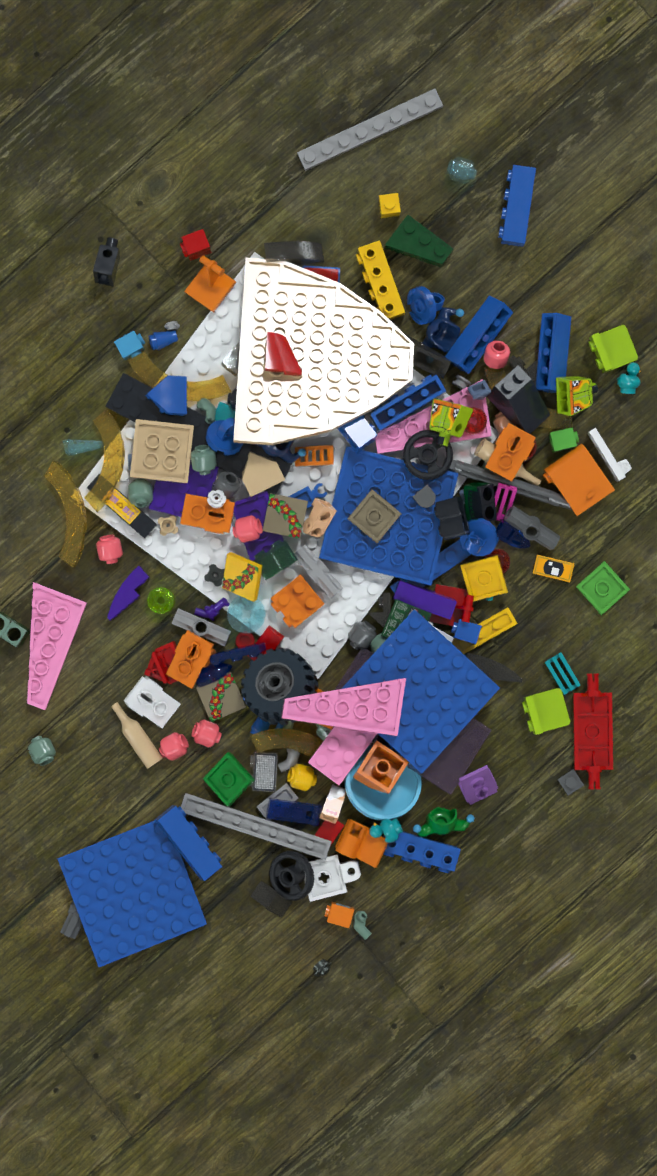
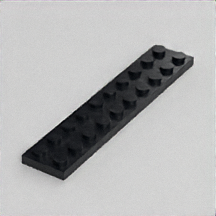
[105,373,293,494]

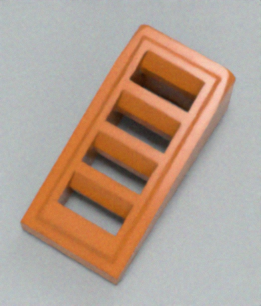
[295,445,334,467]

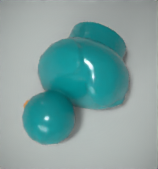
[617,362,641,394]
[369,818,403,843]

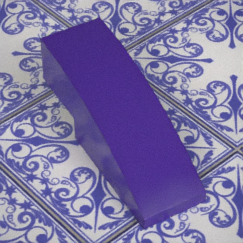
[107,566,150,621]
[393,580,457,620]

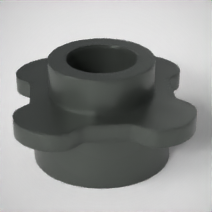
[204,564,225,587]
[313,959,332,977]

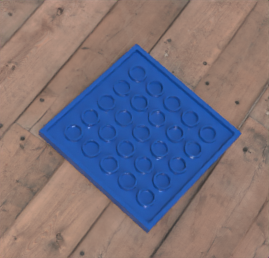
[319,446,459,586]
[342,609,500,774]
[57,820,207,967]

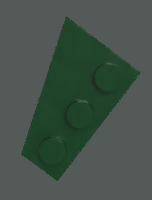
[384,215,454,267]

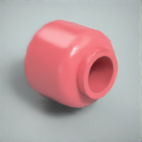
[483,341,510,369]
[232,515,263,543]
[96,534,123,564]
[191,720,221,747]
[159,732,189,761]

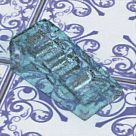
[63,439,105,456]

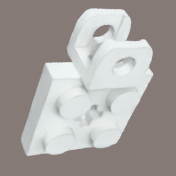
[304,854,361,902]

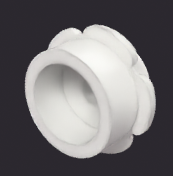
[207,490,226,508]

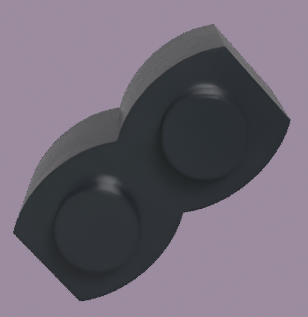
[434,497,470,540]

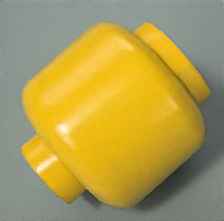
[287,764,317,791]

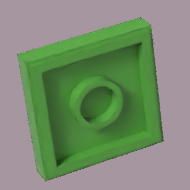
[576,561,630,615]

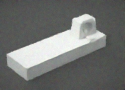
[587,428,632,482]

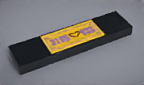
[87,474,157,539]

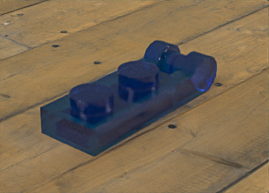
[210,642,266,666]
[266,798,323,826]

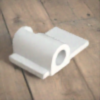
[124,676,181,728]

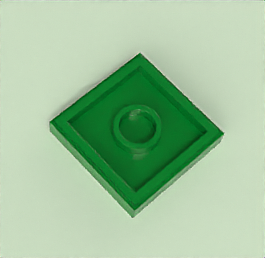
[203,752,255,807]

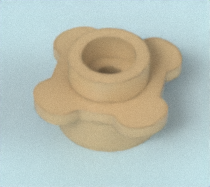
[158,515,179,536]

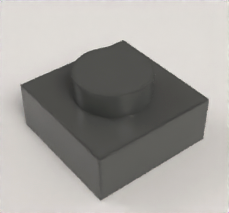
[557,769,584,795]

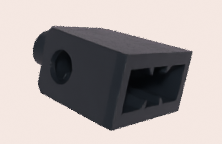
[93,237,120,287]

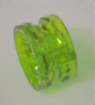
[147,587,175,614]

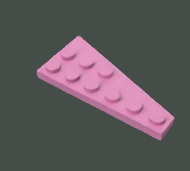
[375,379,492,454]
[27,582,87,710]
[281,678,406,736]

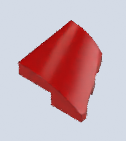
[265,332,302,376]

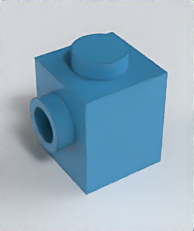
[114,331,145,360]

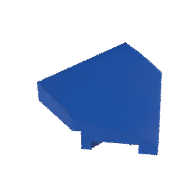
[145,375,187,416]

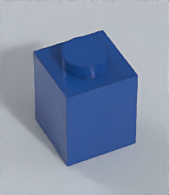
[451,619,482,644]

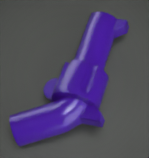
[194,597,230,621]

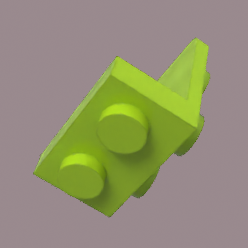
[588,325,638,374]
[522,688,570,735]

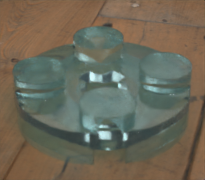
[227,596,266,634]

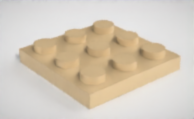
[130,419,194,484]

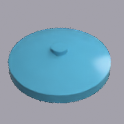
[345,744,422,821]

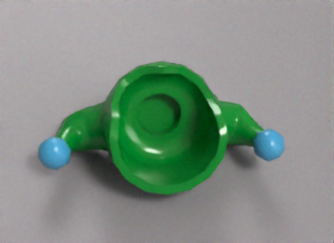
[413,807,475,837]

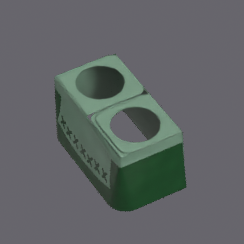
[0,612,31,647]

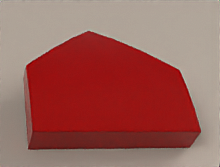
[144,641,177,684]

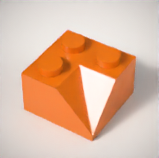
[353,741,409,794]

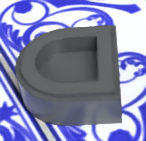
[412,484,436,508]

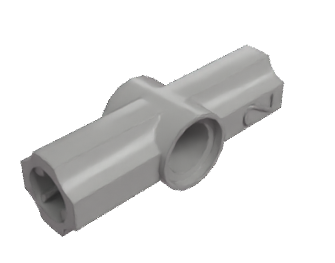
[293,544,343,599]
[172,608,231,647]

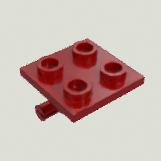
[429,584,474,626]

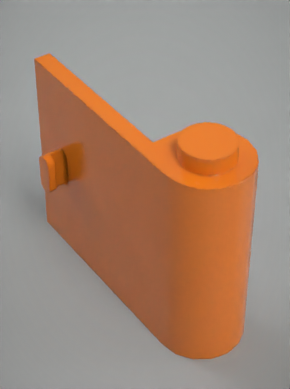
[543,443,615,516]

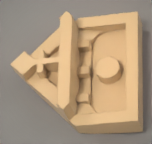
[242,452,285,497]

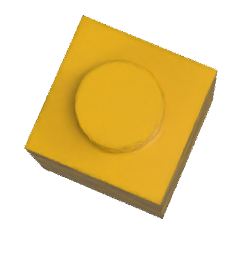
[379,193,401,218]

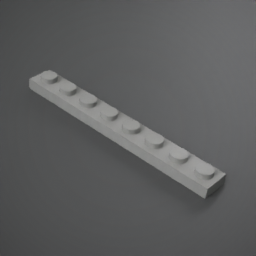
[297,89,443,171]
[181,793,332,860]

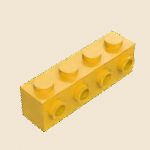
[356,240,405,320]

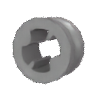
[452,375,471,390]

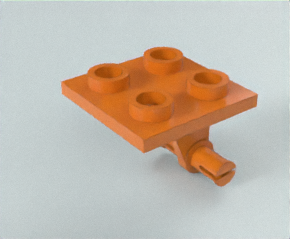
[184,255,237,313]

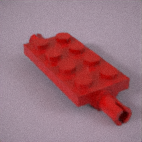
[573,673,613,789]

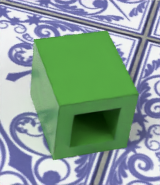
[549,427,579,453]

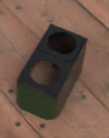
[464,482,497,522]

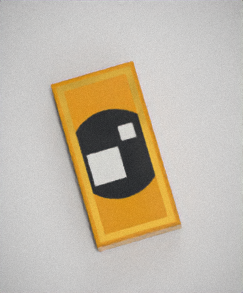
[532,555,574,582]

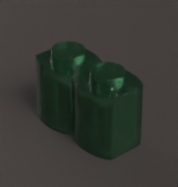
[253,540,298,581]

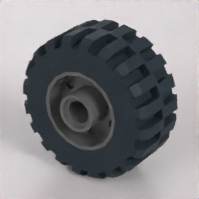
[241,648,318,725]

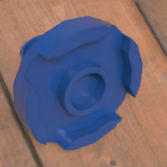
[407,286,445,325]
[206,417,243,455]
[460,518,499,556]

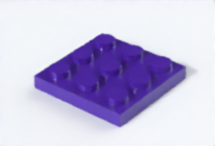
[149,460,219,517]

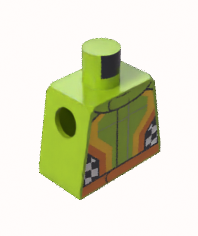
[556,376,598,416]
[429,399,473,446]

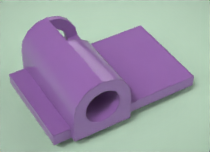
[458,765,498,805]

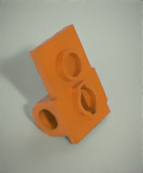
[485,423,536,482]
[180,494,235,534]
[166,630,216,689]
[335,819,388,868]

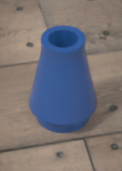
[148,330,178,351]

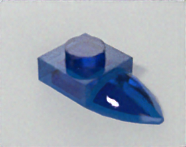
[495,518,530,548]
[197,663,232,688]

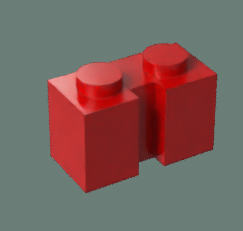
[180,229,212,261]

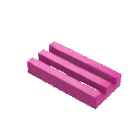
[495,483,517,522]

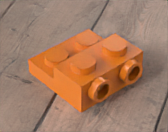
[270,574,324,628]

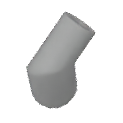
[277,745,300,772]

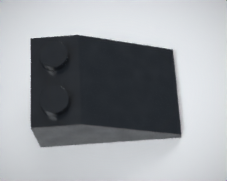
[486,365,550,434]

